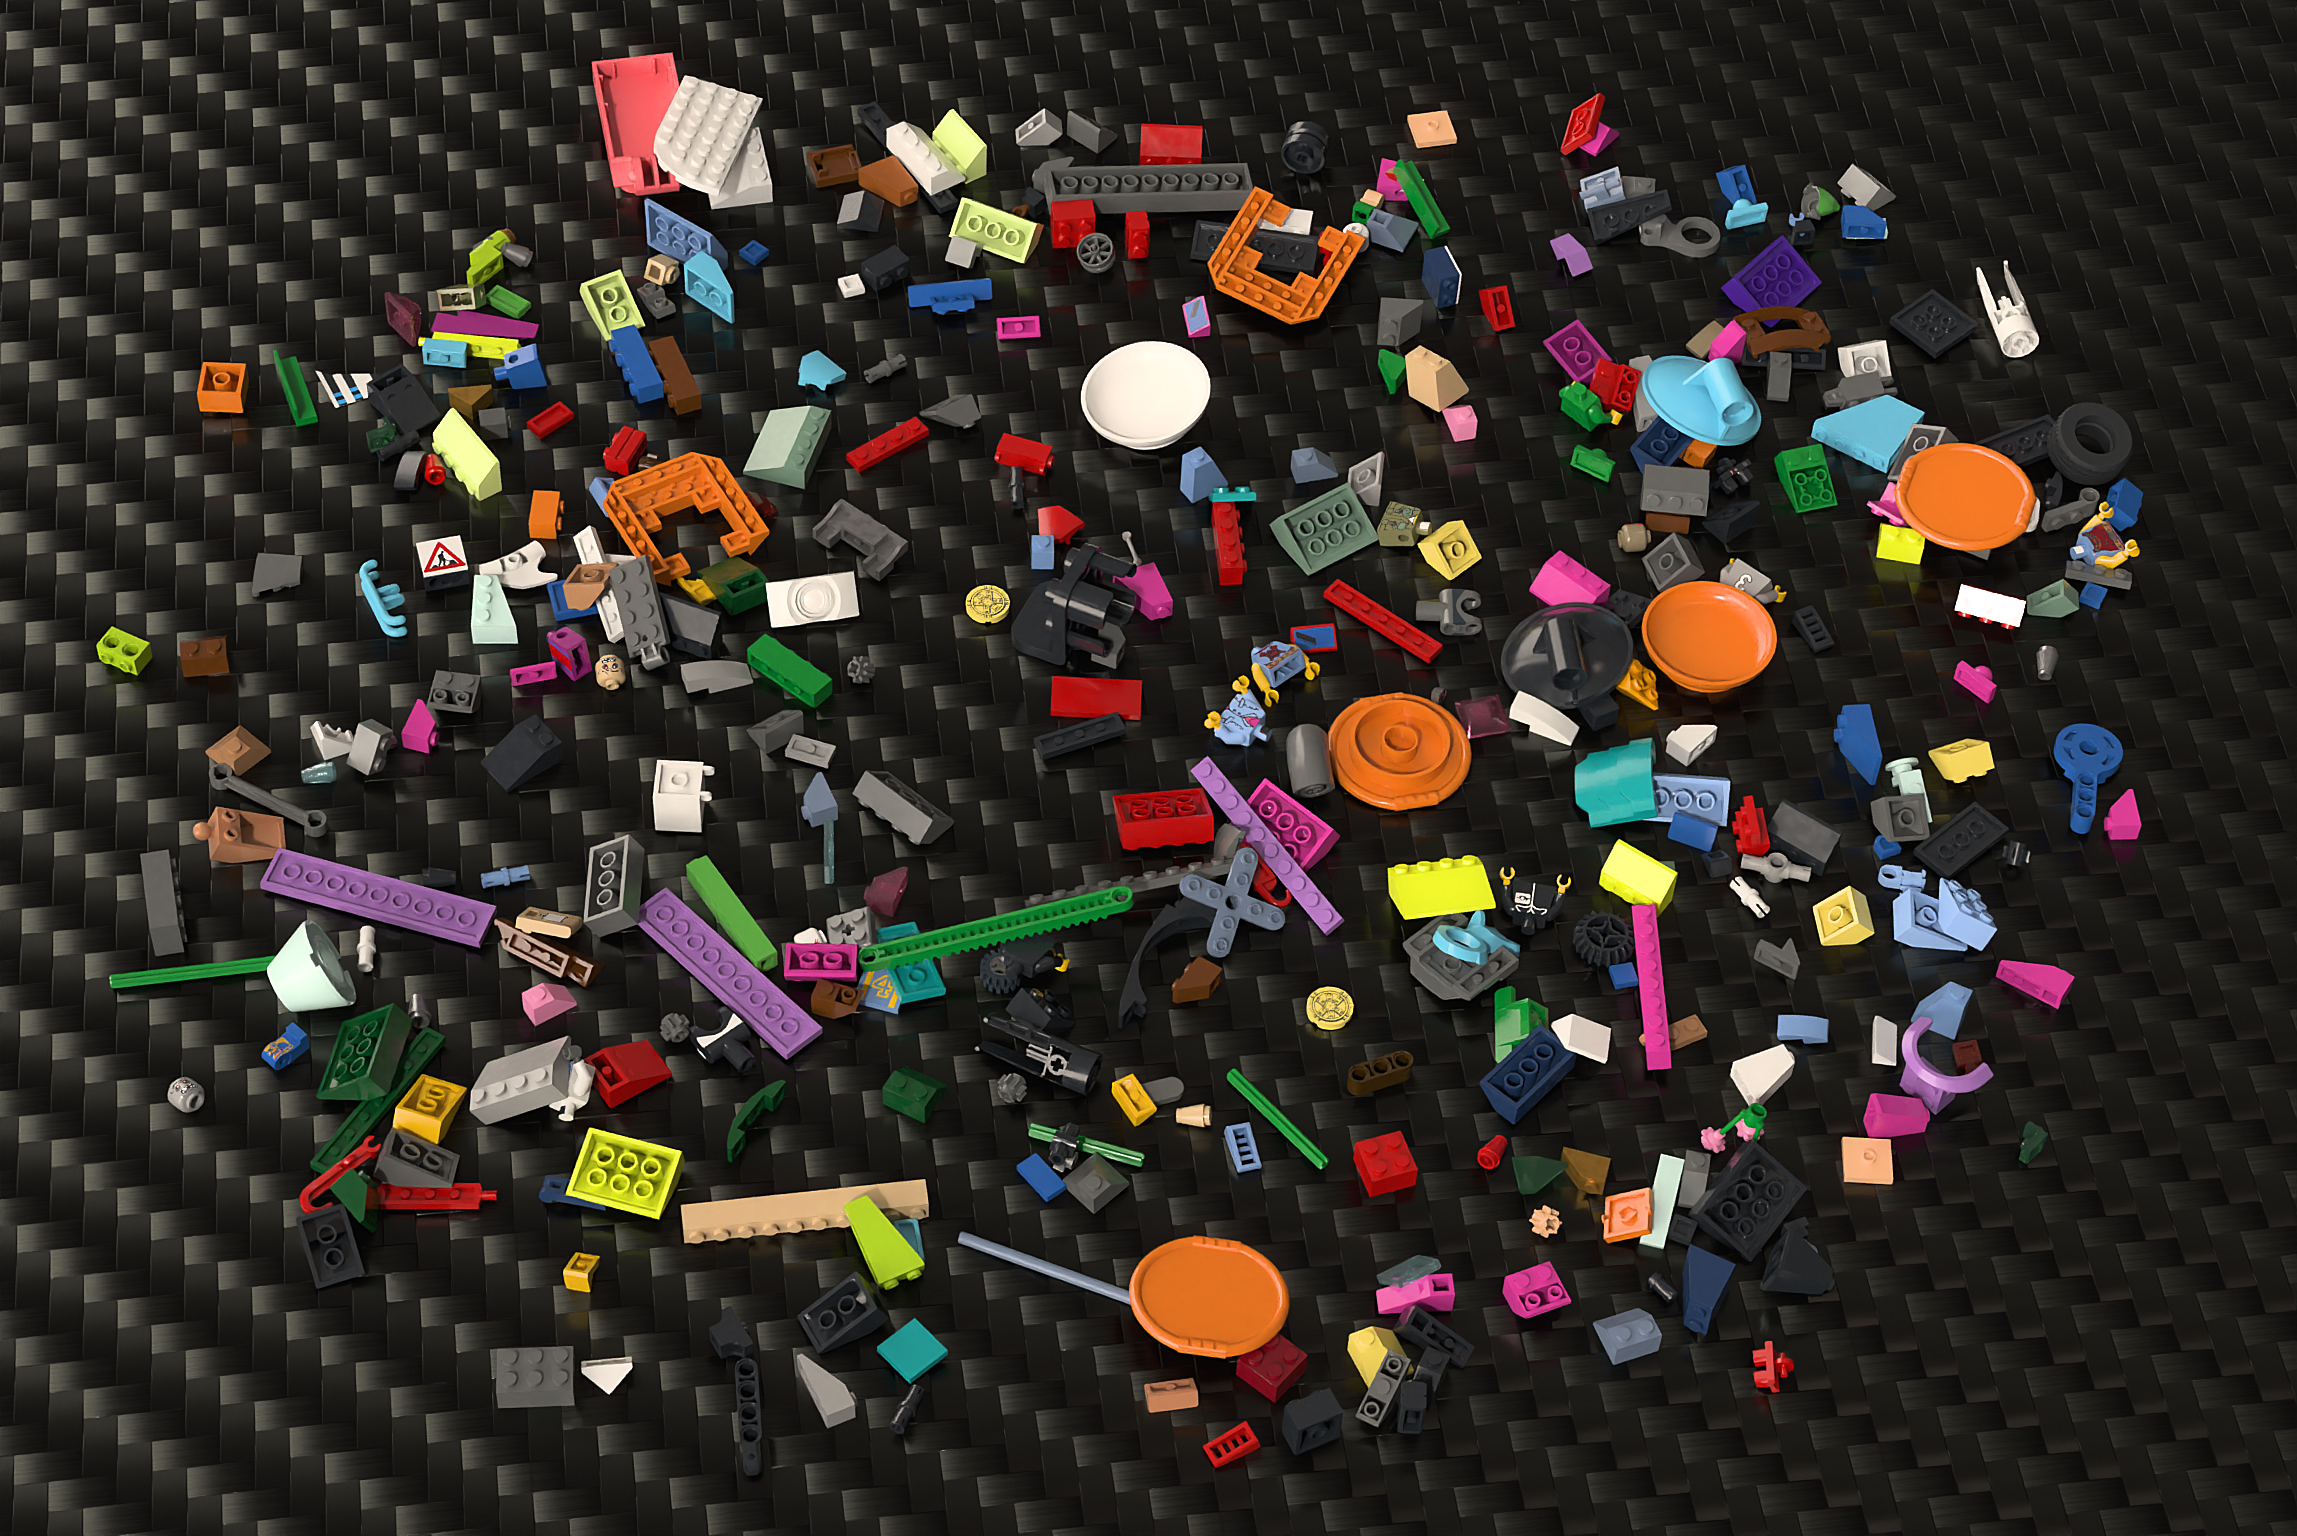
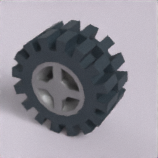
[980,949,1022,994]

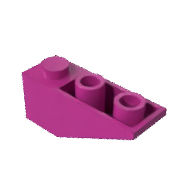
[1376,1274,1455,1314]

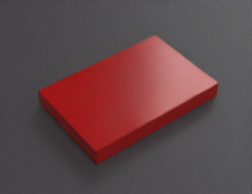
[1561,93,1605,155]

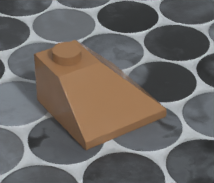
[562,563,619,610]
[206,725,271,777]

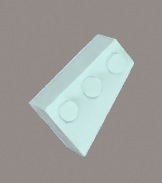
[471,575,518,644]

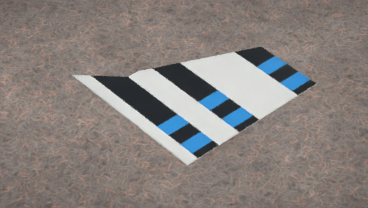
[316,371,380,408]

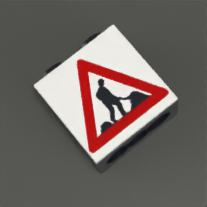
[416,535,470,592]

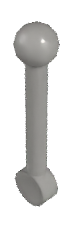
[1122,532,1142,566]

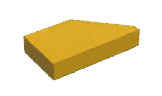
[677,577,717,606]

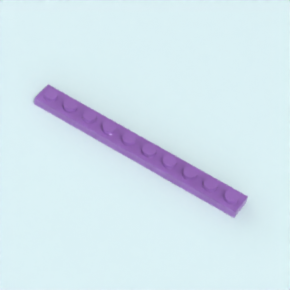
[1191,756,1345,935]

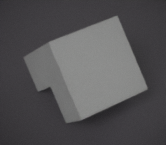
[945,236,983,269]

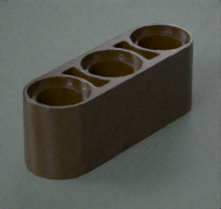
[1347,1050,1413,1096]

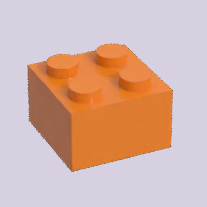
[197,362,249,413]

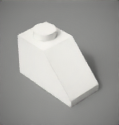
[1666,725,1718,766]

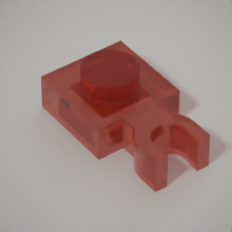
[1952,1040,1982,1075]

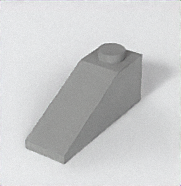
[797,1354,858,1428]

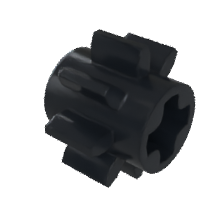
[2002,841,2031,867]

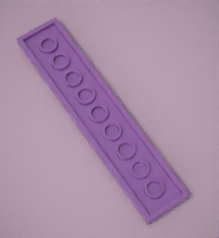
[260,848,497,948]
[638,888,822,1060]

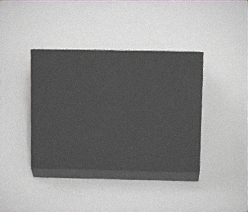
[1067,110,1118,154]
[747,710,804,754]

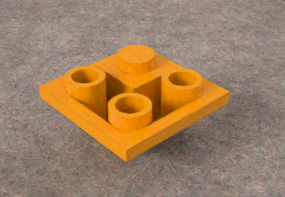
[1616,658,1658,710]

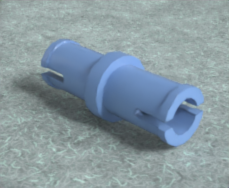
[481,865,530,888]

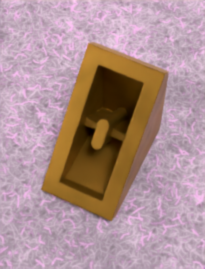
[448,385,493,420]

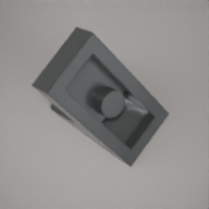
[1754,938,1800,980]

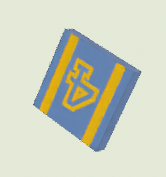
[857,961,902,1014]

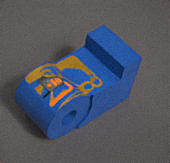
[262,1022,310,1070]

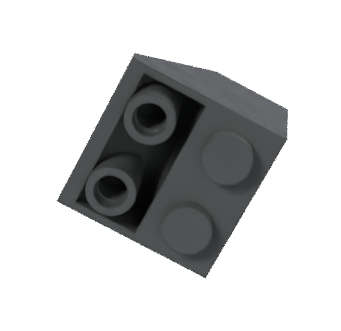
[427,670,483,713]

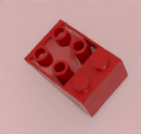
[584,1040,672,1108]

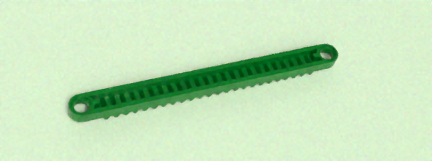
[857,886,1134,972]

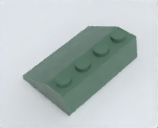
[743,406,832,489]
[1270,482,1379,576]

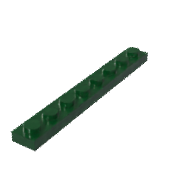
[310,1026,446,1174]

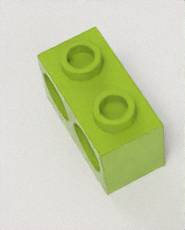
[96,627,152,675]

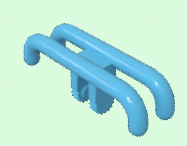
[359,560,407,637]

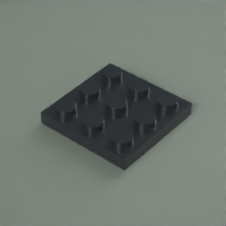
[1889,289,1978,358]

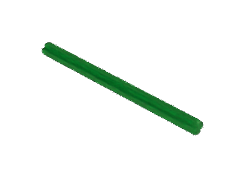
[110,955,276,988]

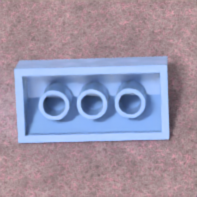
[1643,772,1730,826]

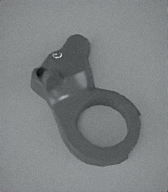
[1639,214,1721,257]

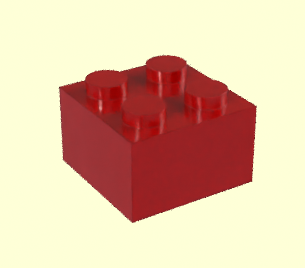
[1050,199,1096,248]
[1353,1131,1418,1197]

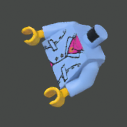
[1205,675,1272,746]

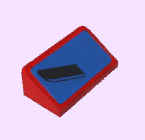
[1290,623,1337,653]

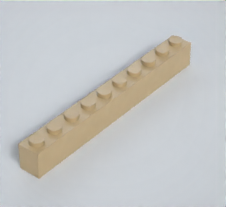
[681,1179,929,1243]

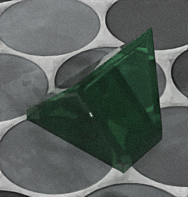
[1511,1156,1568,1194]

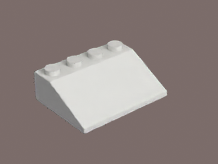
[708,127,773,209]

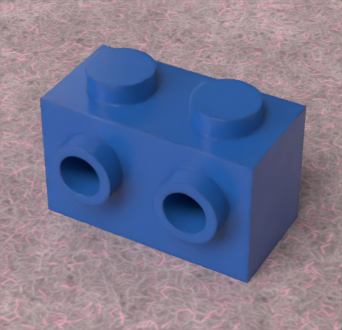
[2104,478,2143,531]

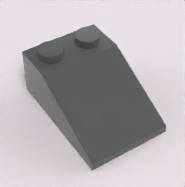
[1887,423,1959,481]
[373,1127,460,1188]

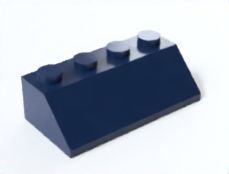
[1630,415,1695,474]
[1480,1024,1577,1125]

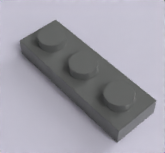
[2065,560,2132,590]

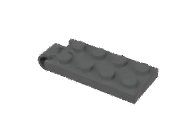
[609,555,670,670]

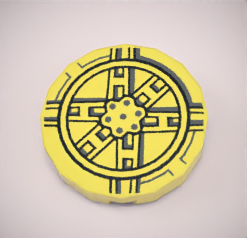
[966,585,1010,623]
[1306,987,1354,1030]

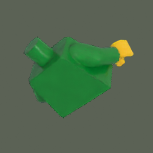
[1559,381,1623,432]

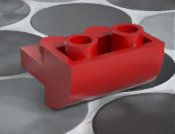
[1589,358,1642,412]
[1732,796,1770,857]

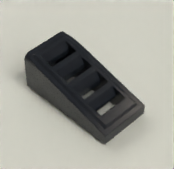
[1792,605,1834,653]

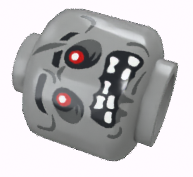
[168,1077,204,1113]

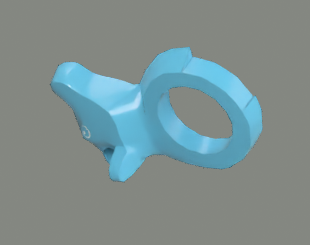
[1432,910,1520,965]

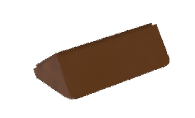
[1645,511,1690,534]

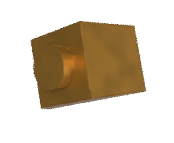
[1560,1147,1611,1195]

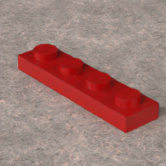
[846,417,929,472]

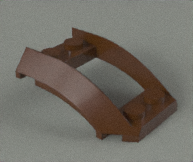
[1732,306,1831,359]

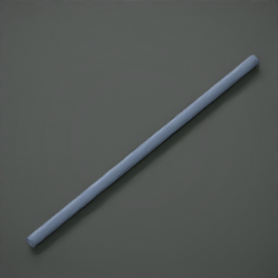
[958,1231,1131,1305]

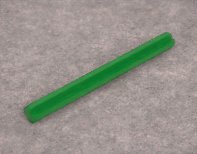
[1227,1068,1329,1169]

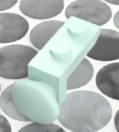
[1885,758,1932,823]

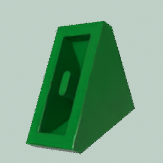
[1378,349,1407,394]

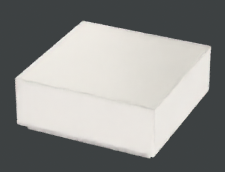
[838,274,865,298]

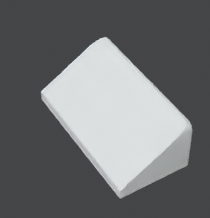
[1872,1016,1897,1066]

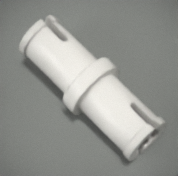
[1730,877,1770,918]
[357,926,376,972]

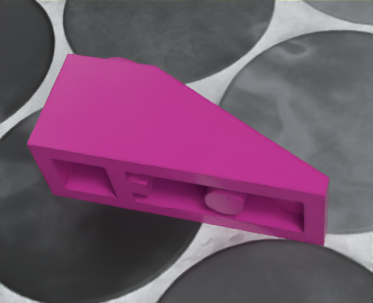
[1995,960,2075,1009]

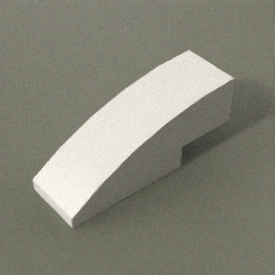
[1509,691,1579,746]

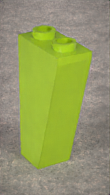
[844,1195,925,1290]

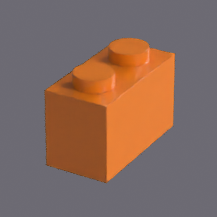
[529,490,565,539]

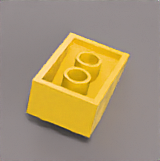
[393,1074,467,1146]

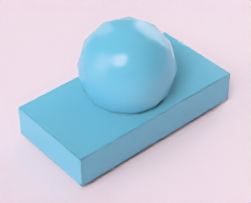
[1725,199,1768,229]

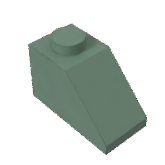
[2027,579,2079,618]

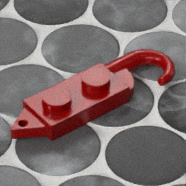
[1239,843,1292,908]

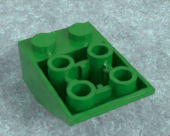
[1774,444,1838,513]

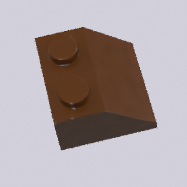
[180,635,230,677]

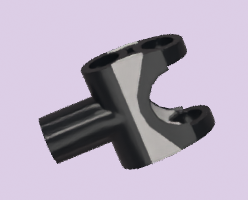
[688,1007,756,1073]

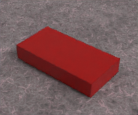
[527,401,574,439]

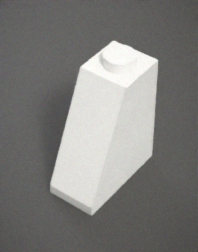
[1730,1044,1795,1106]

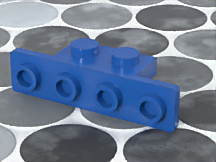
[908,278,992,314]

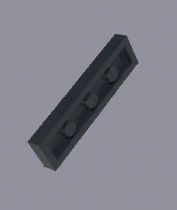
[1034,712,1126,760]

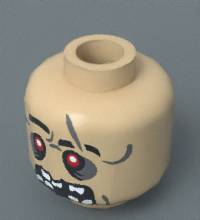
[595,655,626,690]

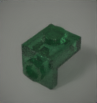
[366,416,397,453]

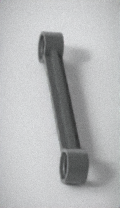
[209,763,328,837]

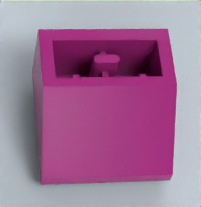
[1503,1261,1571,1319]

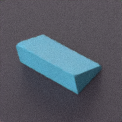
[422,338,467,368]

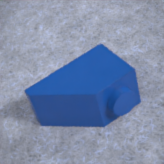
[1716,165,1757,205]
[1841,205,1887,239]

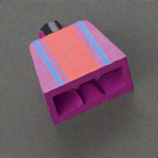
[546,627,592,681]

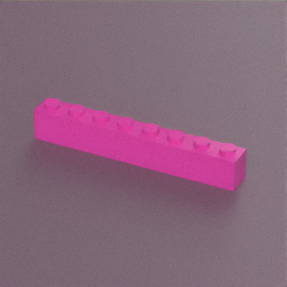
[1632,904,1671,1070]

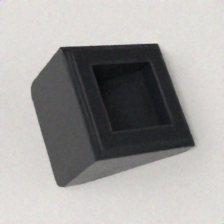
[1701,849,1732,878]

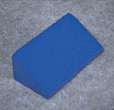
[1668,812,1718,852]

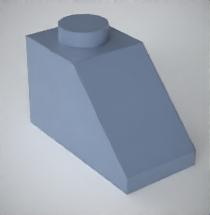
[1291,447,1338,484]
[801,772,838,827]

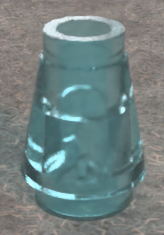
[301,761,337,783]

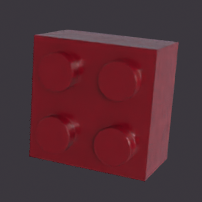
[1236,1333,1308,1403]

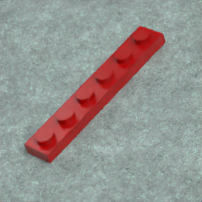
[1324,579,1443,663]

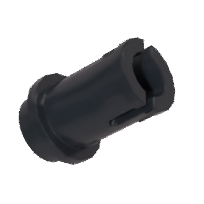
[1647,1272,1679,1303]

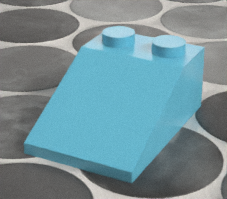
[684,251,735,324]

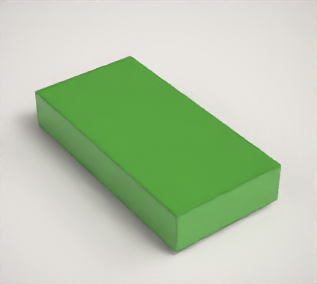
[486,285,531,320]

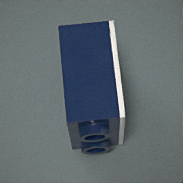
[1422,246,1462,308]

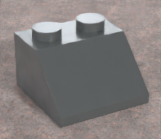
[1377,297,1423,346]
[1642,532,1705,592]

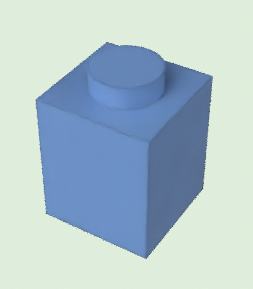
[1031,535,1054,569]

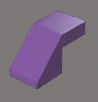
[1550,233,1593,277]

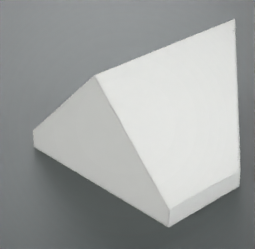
[310,721,354,760]

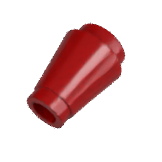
[425,454,446,485]
[1478,1135,1508,1169]

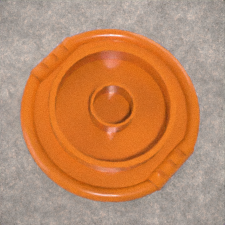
[1893,443,2037,551]
[1327,692,1472,811]
[1129,1235,1290,1359]

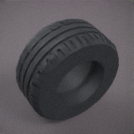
[2047,402,2133,485]

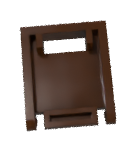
[806,144,862,188]

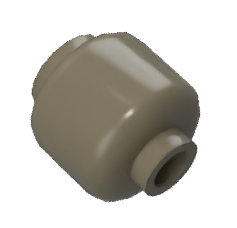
[1618,523,1651,552]

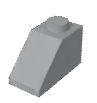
[1015,108,1063,146]

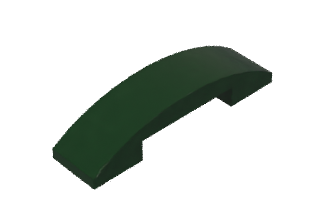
[727,1080,787,1163]

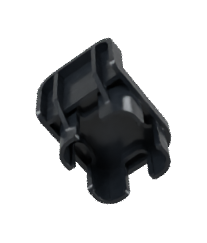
[1011,543,1137,665]

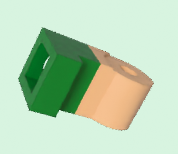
[1352,189,1384,226]

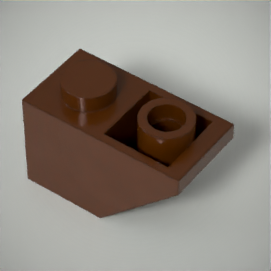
[1172,956,1222,1003]
[811,978,864,1019]

